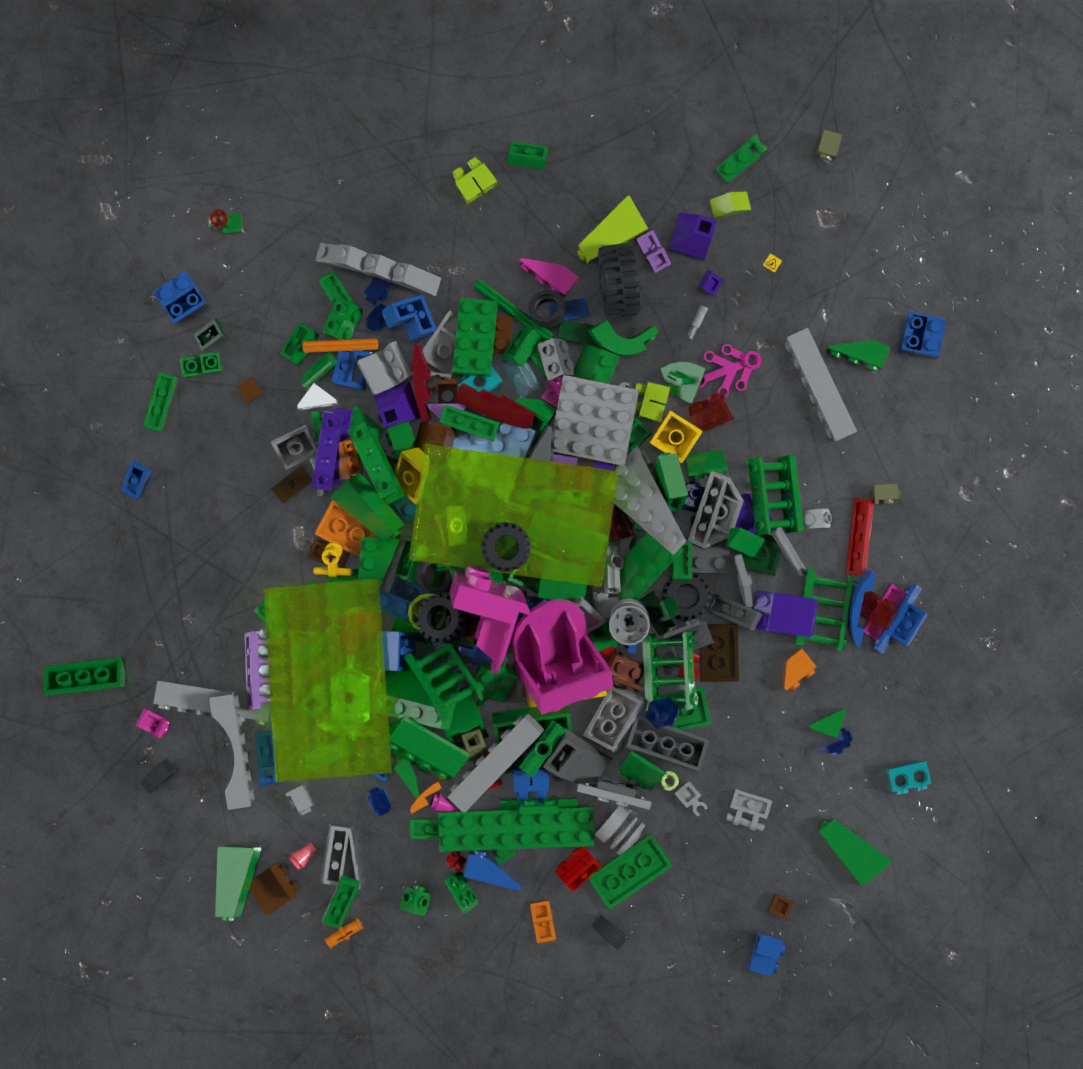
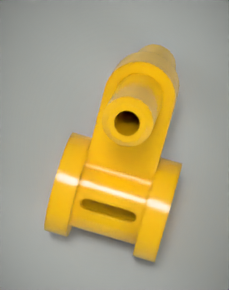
[314,542,352,577]

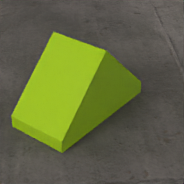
[710,192,751,219]

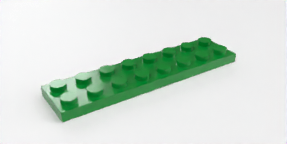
[438,807,594,852]

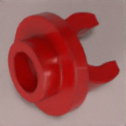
[446,851,466,872]

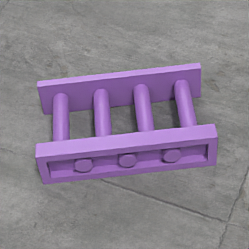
[244,631,300,711]

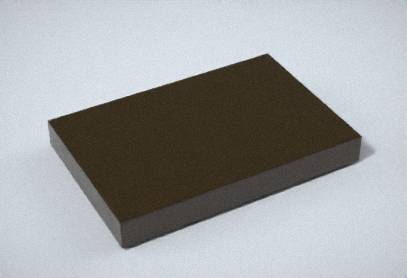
[700,624,739,682]

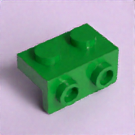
[322,297,363,340]

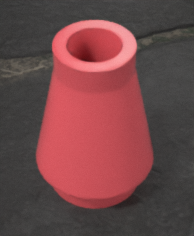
[288,843,318,870]

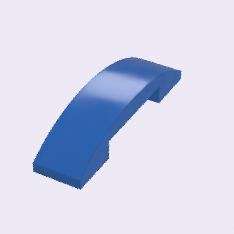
[848,568,876,647]

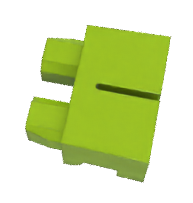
[452,157,498,204]
[635,382,670,424]

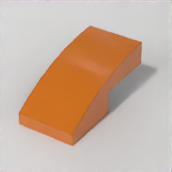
[410,781,443,814]
[530,901,556,944]

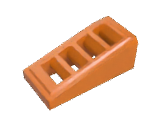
[339,437,362,479]

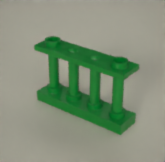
[347,422,406,505]
[747,455,804,536]
[794,569,856,652]
[642,632,698,711]
[404,642,483,721]

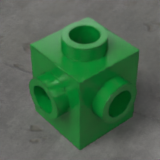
[399,884,432,916]

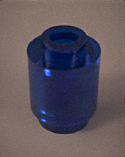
[365,303,386,332]
[366,787,392,817]

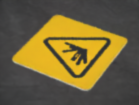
[763,254,782,272]

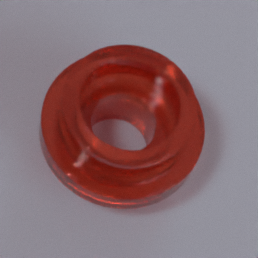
[209,209,228,229]

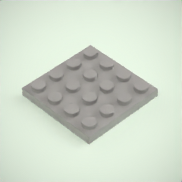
[551,375,639,466]

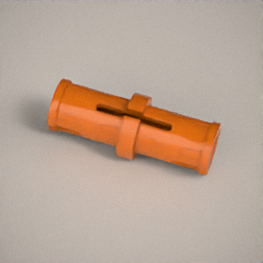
[324,918,364,949]

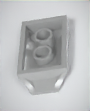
[583,686,645,754]

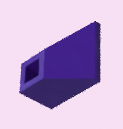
[668,212,717,260]
[374,381,421,430]

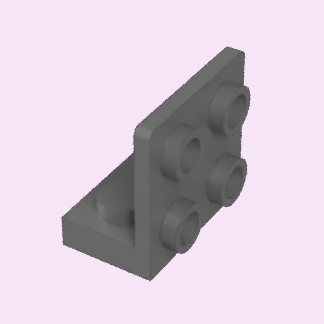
[663,619,714,657]

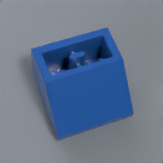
[153,271,206,324]
[901,312,947,359]

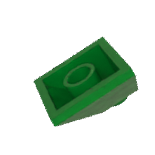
[515,398,557,447]

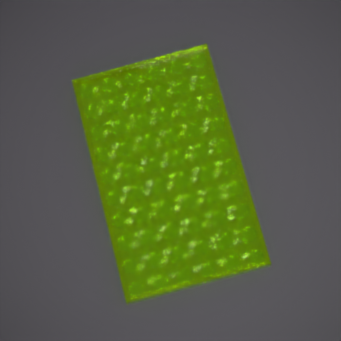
[409,444,618,587]
[264,579,392,782]

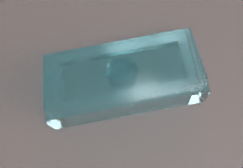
[502,361,541,398]

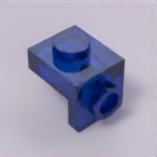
[825,728,853,756]

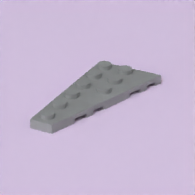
[597,446,686,555]

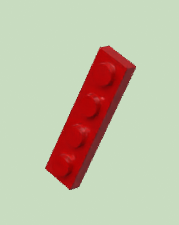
[846,498,874,576]

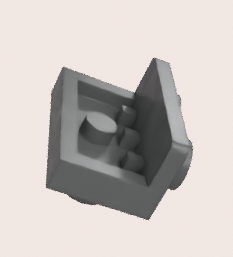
[538,338,575,380]

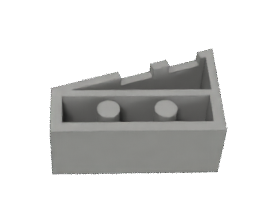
[321,824,361,889]

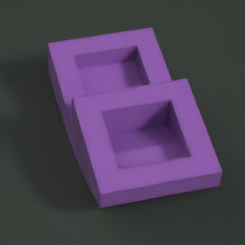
[635,229,671,273]

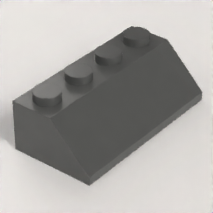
[626,716,709,773]

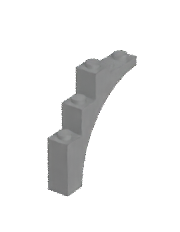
[315,243,441,296]

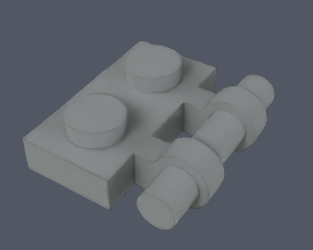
[726,789,772,832]

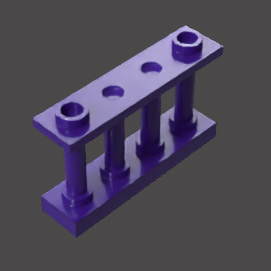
[311,407,353,491]

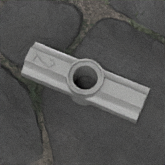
[599,535,624,594]

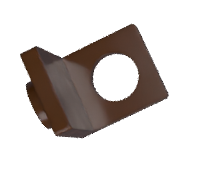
[437,377,457,404]

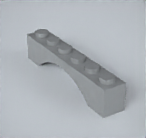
[209,690,255,810]

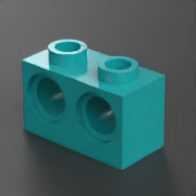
[886,761,931,795]

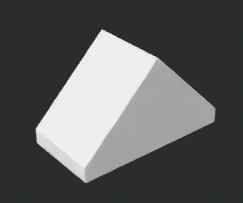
[298,383,338,410]

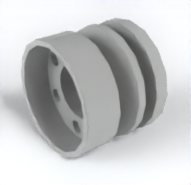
[609,598,650,645]
[594,805,645,856]

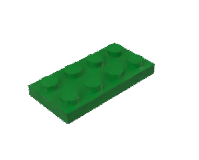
[452,298,498,377]
[588,834,673,910]

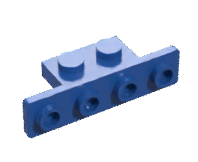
[875,583,928,654]

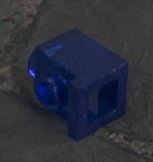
[364,277,394,306]

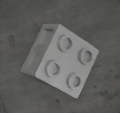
[357,341,413,395]

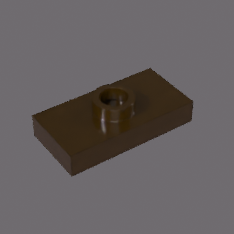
[271,465,313,504]

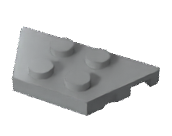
[411,310,457,377]
[577,783,651,810]

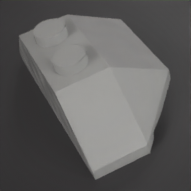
[688,470,744,548]

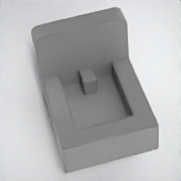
[802,509,832,530]

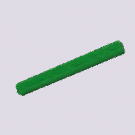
[474,279,553,341]

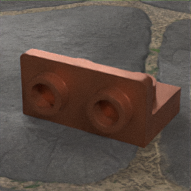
[607,653,644,691]

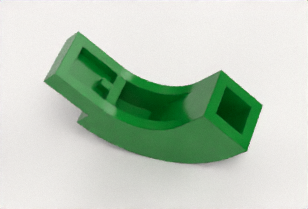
[588,320,659,355]

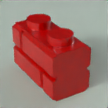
[554,846,602,892]

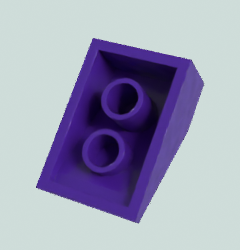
[753,590,818,638]

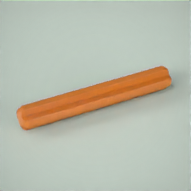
[302,338,379,352]

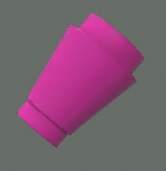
[430,793,459,813]

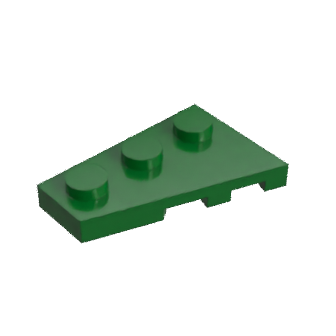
[357,537,400,596]

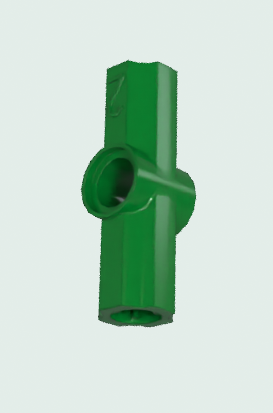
[519,720,566,778]

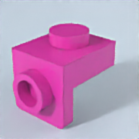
[135,708,169,739]

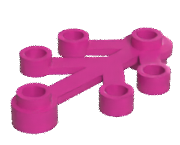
[698,344,762,398]

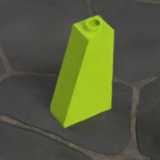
[577,195,648,264]

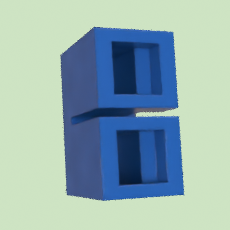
[512,763,549,800]

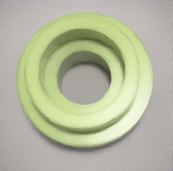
[659,771,679,791]

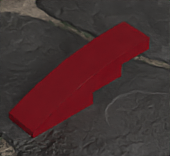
[413,341,432,422]
[455,383,535,429]

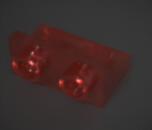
[688,392,734,433]
[860,591,899,631]

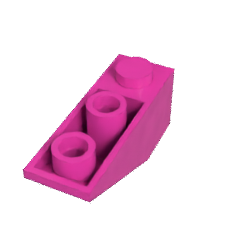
[519,258,579,298]

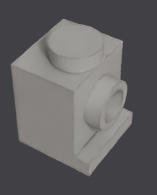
[285,785,314,816]

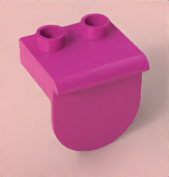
[449,565,530,674]
[512,599,613,714]

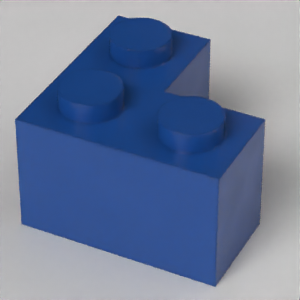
[381,294,437,341]
[375,631,416,671]
[748,932,786,977]

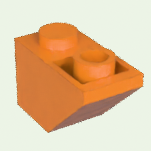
[783,649,817,691]

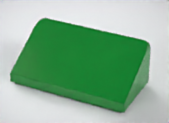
[507,141,548,170]
[279,322,319,366]
[502,327,540,367]
[302,352,338,387]
[726,528,765,558]
[391,617,429,645]

